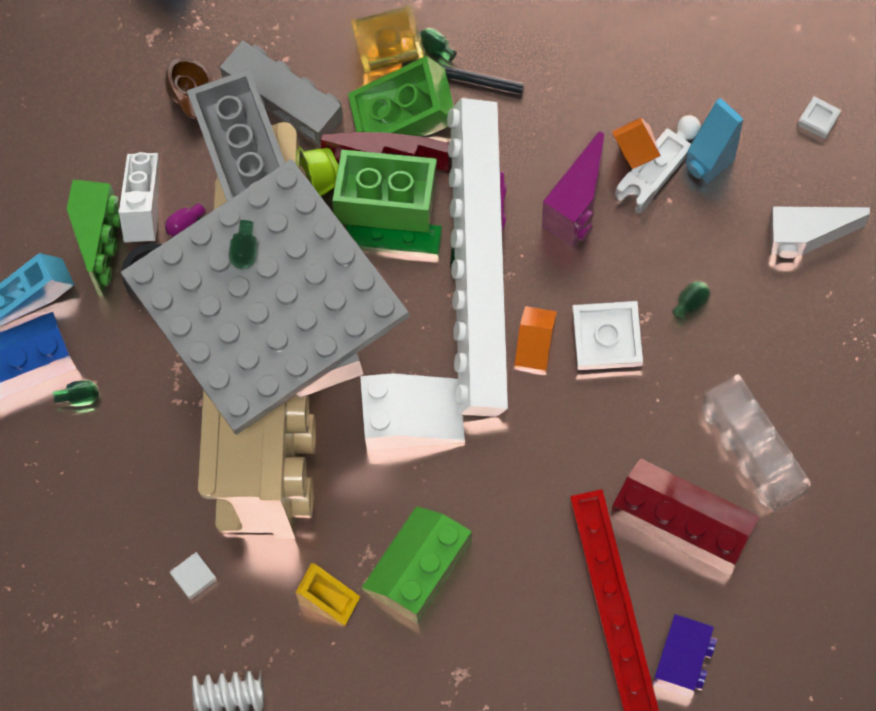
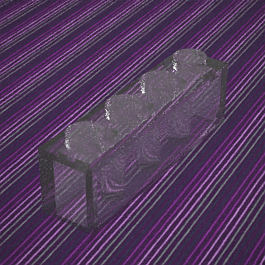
[702,374,811,512]

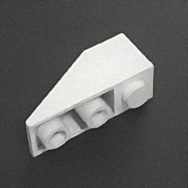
[119,152,159,242]

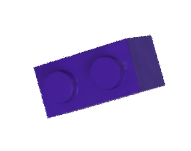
[653,614,717,698]

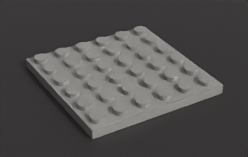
[121,159,410,435]

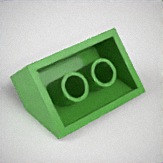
[361,506,472,624]

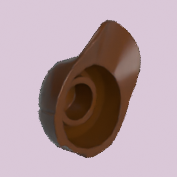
[165,59,212,119]

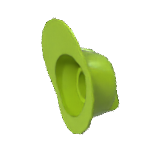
[299,147,339,197]

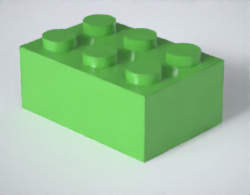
[332,150,437,233]

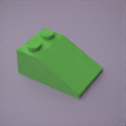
[348,56,454,137]

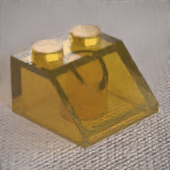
[351,5,426,72]

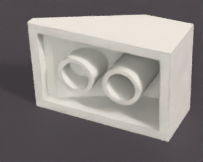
[360,373,465,451]

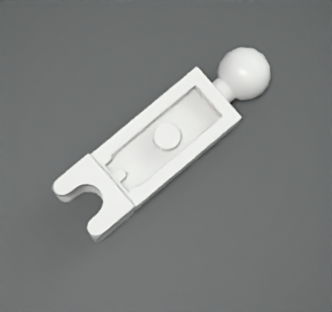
[615,115,701,214]

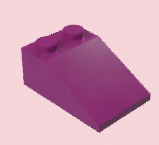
[542,130,605,248]

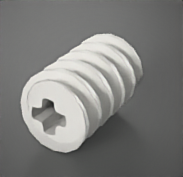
[192,670,264,711]

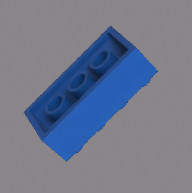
[0,312,76,399]

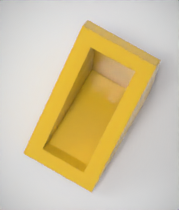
[295,563,360,626]

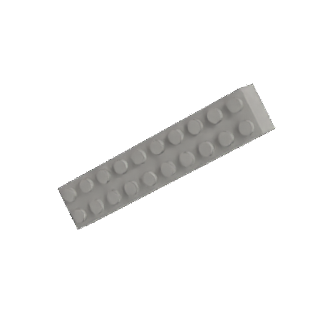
[187,68,363,398]

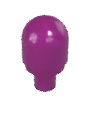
[165,203,206,238]

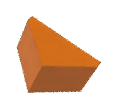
[612,118,661,169]
[514,306,557,373]

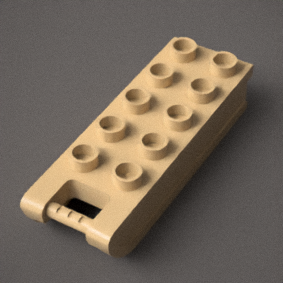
[198,122,316,539]

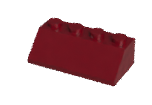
[611,458,760,575]

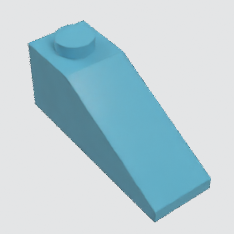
[686,98,743,184]
[0,253,75,326]

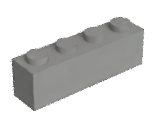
[220,40,343,146]

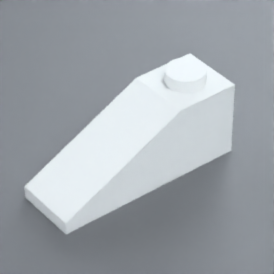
[769,207,870,258]

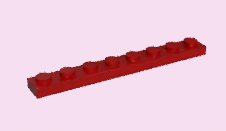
[570,489,659,711]

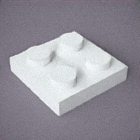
[572,301,643,370]

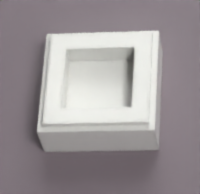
[798,96,841,139]
[169,552,217,600]

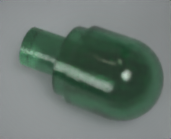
[417,28,457,62]
[228,220,258,269]
[672,281,710,320]
[53,379,99,407]

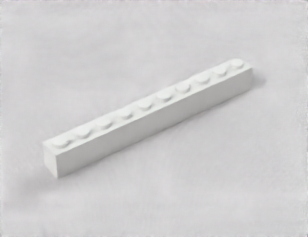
[447,98,508,417]

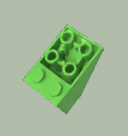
[66,179,121,297]

